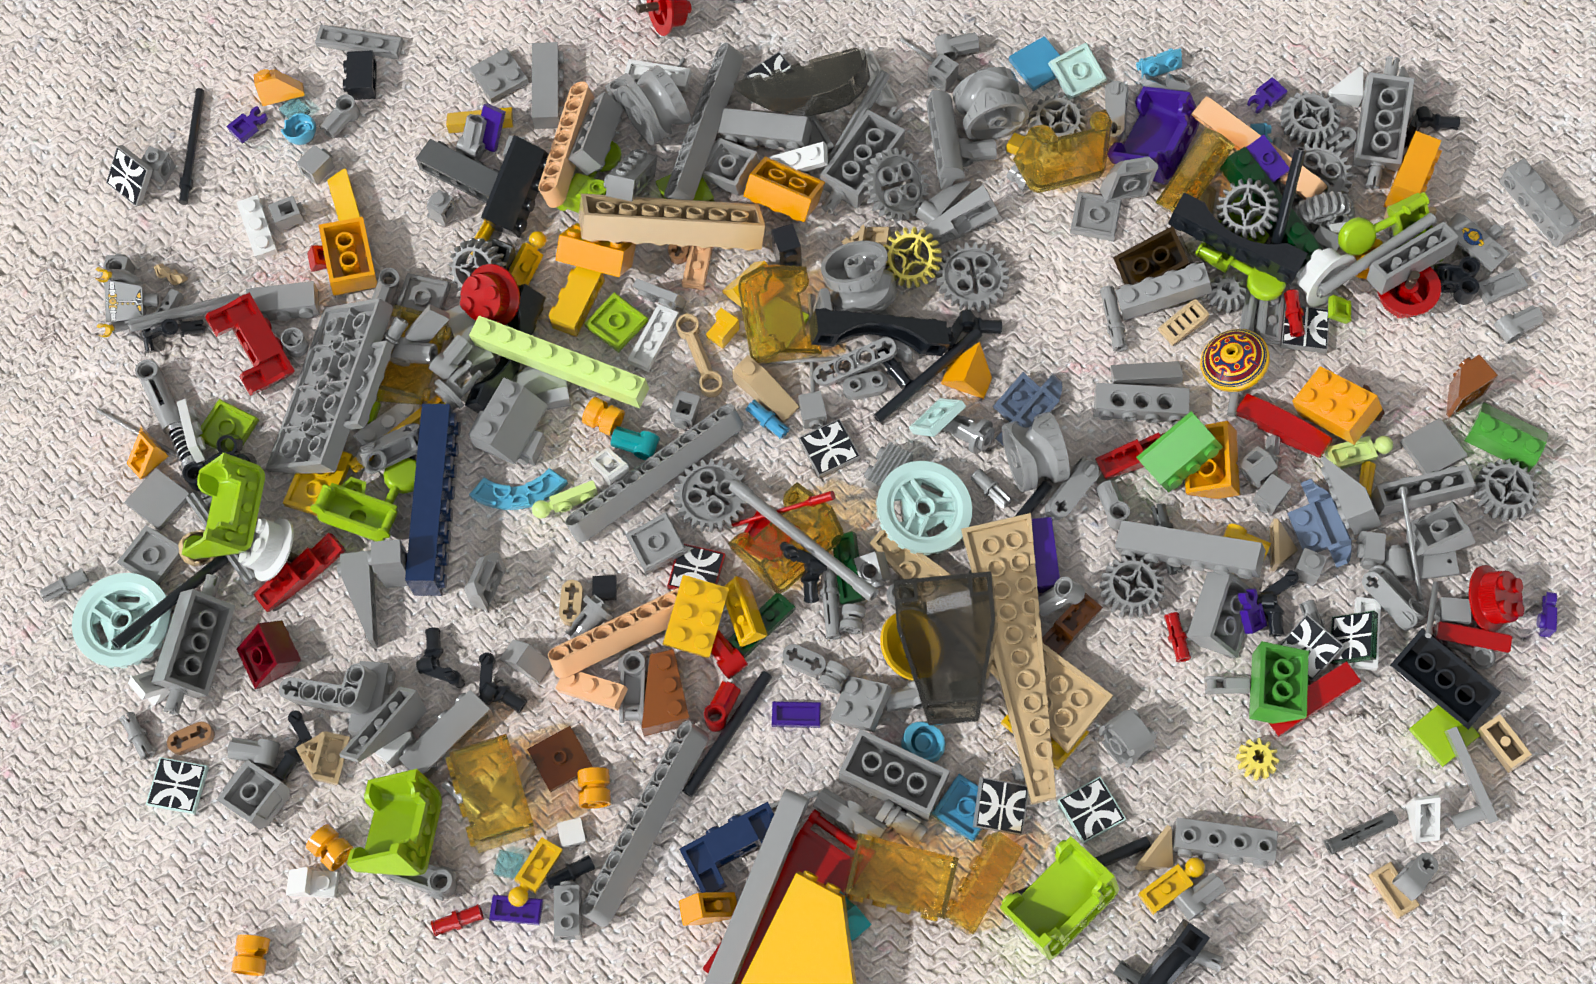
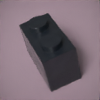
[343,50,377,100]
[771,223,802,273]

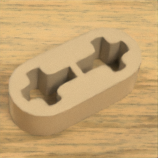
[559,580,584,626]

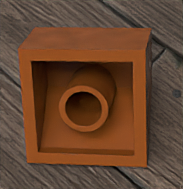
[1446,354,1498,418]

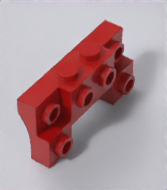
[205,292,295,396]

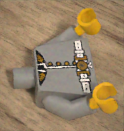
[94,267,159,338]

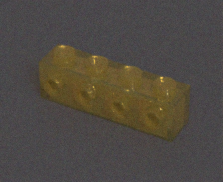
[1155,128,1235,215]
[942,832,1024,935]

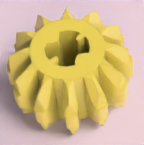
[1236,738,1279,781]

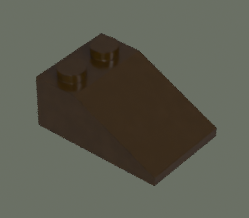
[1113,226,1194,285]

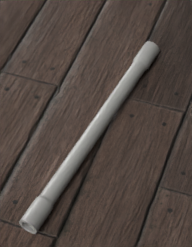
[729,479,879,602]

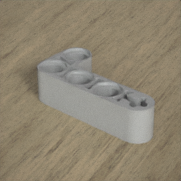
[279,663,377,715]

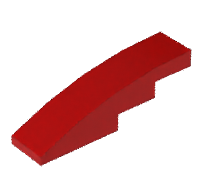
[1236,393,1332,458]
[1095,432,1166,480]
[253,532,346,612]
[1269,661,1362,737]

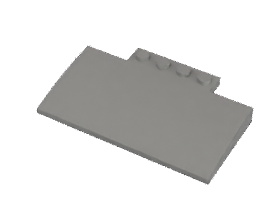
[265,298,394,473]

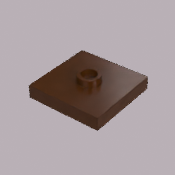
[527,726,593,793]

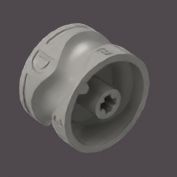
[618,65,691,145]
[952,67,1029,141]
[821,241,897,314]
[1002,412,1070,492]

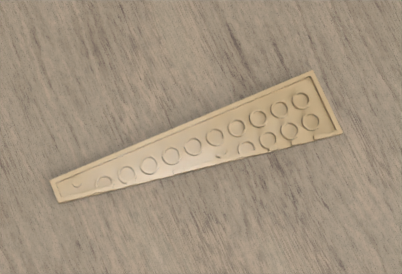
[961,513,1056,805]
[870,529,1113,754]

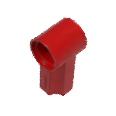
[711,630,748,679]
[704,681,741,732]

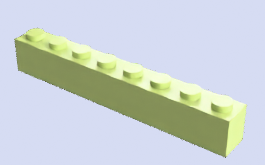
[469,316,649,409]

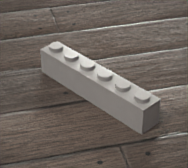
[1115,520,1266,579]

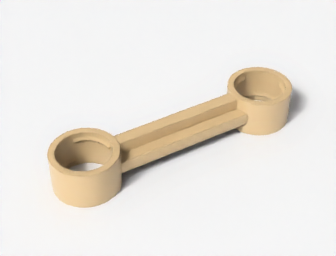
[676,314,723,398]

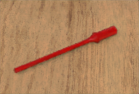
[732,491,836,527]

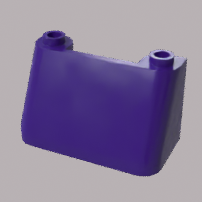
[1107,86,1200,184]

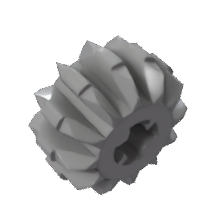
[1207,274,1247,314]

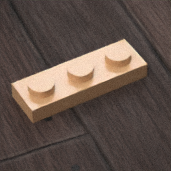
[555,672,628,711]

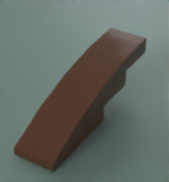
[1042,593,1103,656]

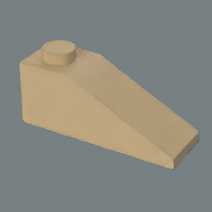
[732,355,799,423]

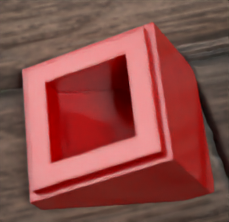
[307,245,327,272]

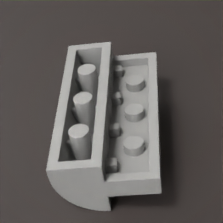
[926,90,965,190]

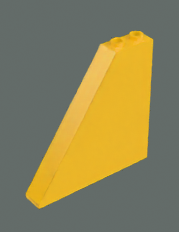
[741,870,857,984]

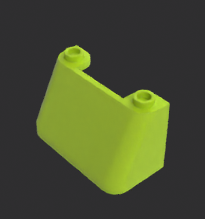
[181,453,265,559]
[347,769,442,876]
[1000,836,1119,960]

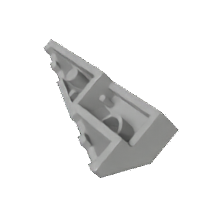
[895,184,1003,261]

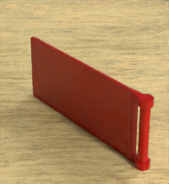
[703,809,876,984]

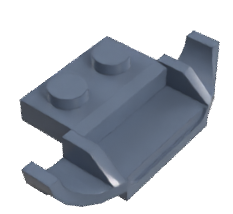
[992,372,1062,446]
[1287,478,1352,568]

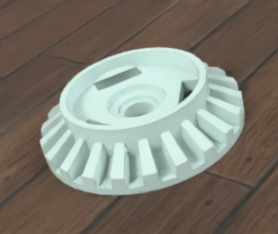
[876,461,972,555]
[72,573,172,669]

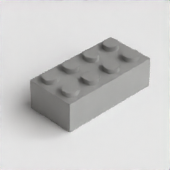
[839,729,950,821]

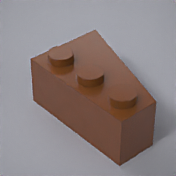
[641,649,690,736]

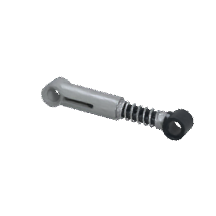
[135,359,204,491]

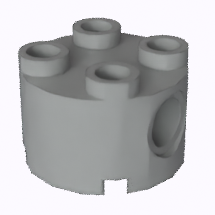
[1099,708,1157,768]

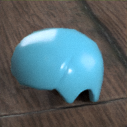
[281,113,316,145]

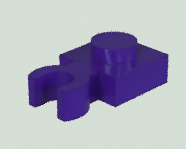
[1247,77,1288,114]
[226,106,268,144]
[1238,588,1267,634]
[1536,592,1557,638]

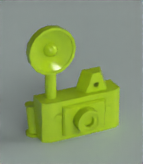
[556,141,622,213]
[1338,192,1444,266]
[1195,196,1286,301]
[310,457,416,541]

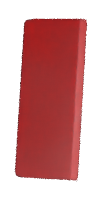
[1433,621,1512,653]

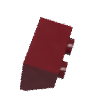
[236,620,301,689]

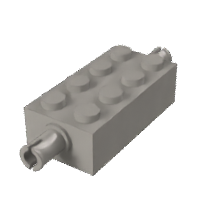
[1352,56,1415,189]
[820,107,905,214]
[151,574,235,715]

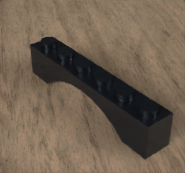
[1168,192,1308,285]
[465,284,546,413]
[809,308,950,356]
[1137,919,1210,984]

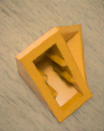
[941,342,992,399]
[127,426,169,479]

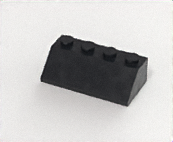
[481,135,549,238]
[1390,627,1502,730]

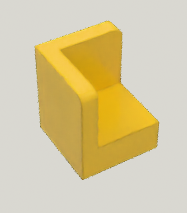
[706,308,740,349]

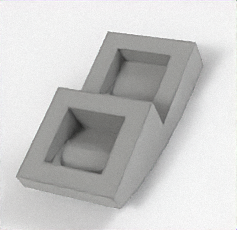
[1141,73,1190,91]

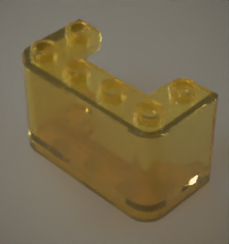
[445,734,535,853]
[843,833,959,922]

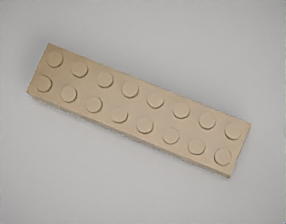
[579,194,765,251]

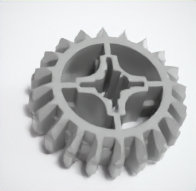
[1280,90,1341,146]
[1028,94,1087,152]
[1216,178,1279,239]
[1294,191,1355,232]
[448,238,507,291]
[1473,459,1540,522]
[1099,555,1165,619]

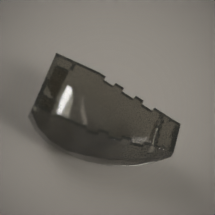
[733,46,870,116]
[893,571,998,726]

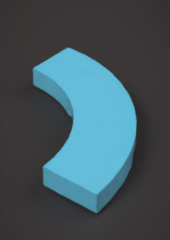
[469,468,568,510]

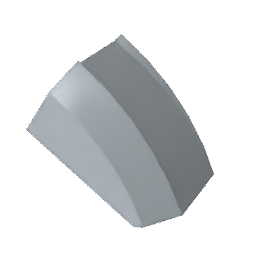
[702,138,760,196]
[1100,157,1158,203]
[513,367,571,410]
[1406,502,1476,556]
[464,552,506,612]
[217,760,290,830]

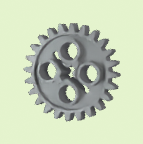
[1280,142,1353,204]
[862,148,929,222]
[936,242,1009,312]
[673,458,749,533]

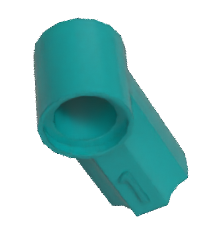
[610,426,660,461]

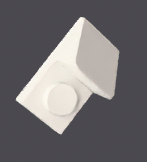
[589,447,629,486]
[128,669,170,706]
[286,867,339,898]

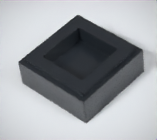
[592,575,617,601]

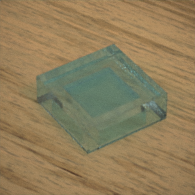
[279,98,311,119]
[493,850,525,880]

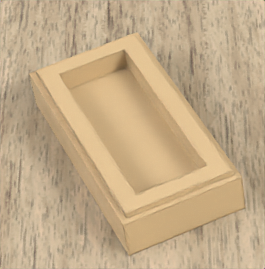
[1368,862,1420,919]

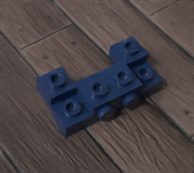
[679,801,793,893]

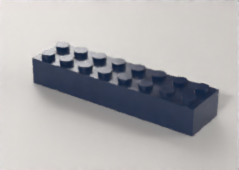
[405,404,461,596]

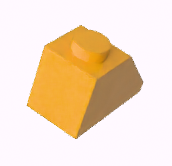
[254,69,305,107]
[678,892,737,926]

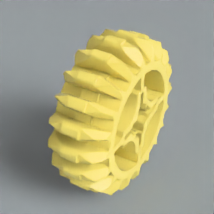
[883,227,942,288]

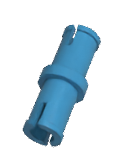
[746,399,790,439]

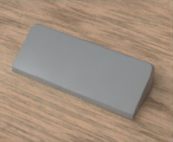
[1253,286,1286,345]
[1110,361,1183,386]

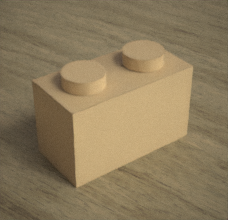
[1478,714,1532,773]

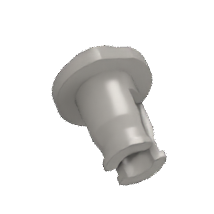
[434,360,484,410]
[942,415,995,454]
[565,594,615,639]

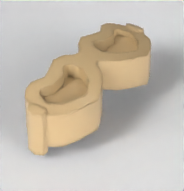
[154,263,188,285]

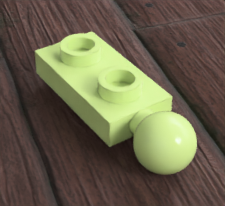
[1324,436,1393,469]
[532,480,598,519]

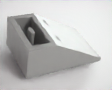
[1320,457,1382,535]

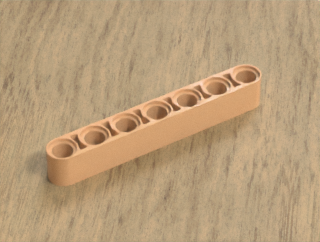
[538,81,594,208]
[1191,96,1328,200]
[548,588,679,678]

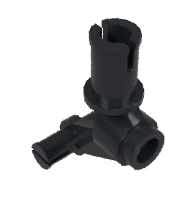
[1404,106,1460,148]
[944,310,1002,353]
[140,319,205,353]
[779,542,827,603]
[1257,570,1299,637]
[416,627,465,688]
[478,652,527,713]
[273,710,312,781]

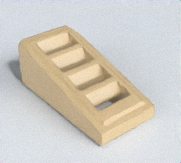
[1158,299,1209,346]

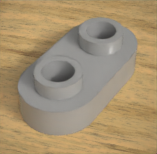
[843,371,888,400]

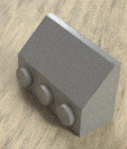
[470,378,548,465]
[1187,572,1251,658]

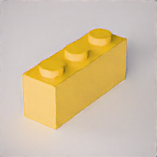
[549,266,605,337]

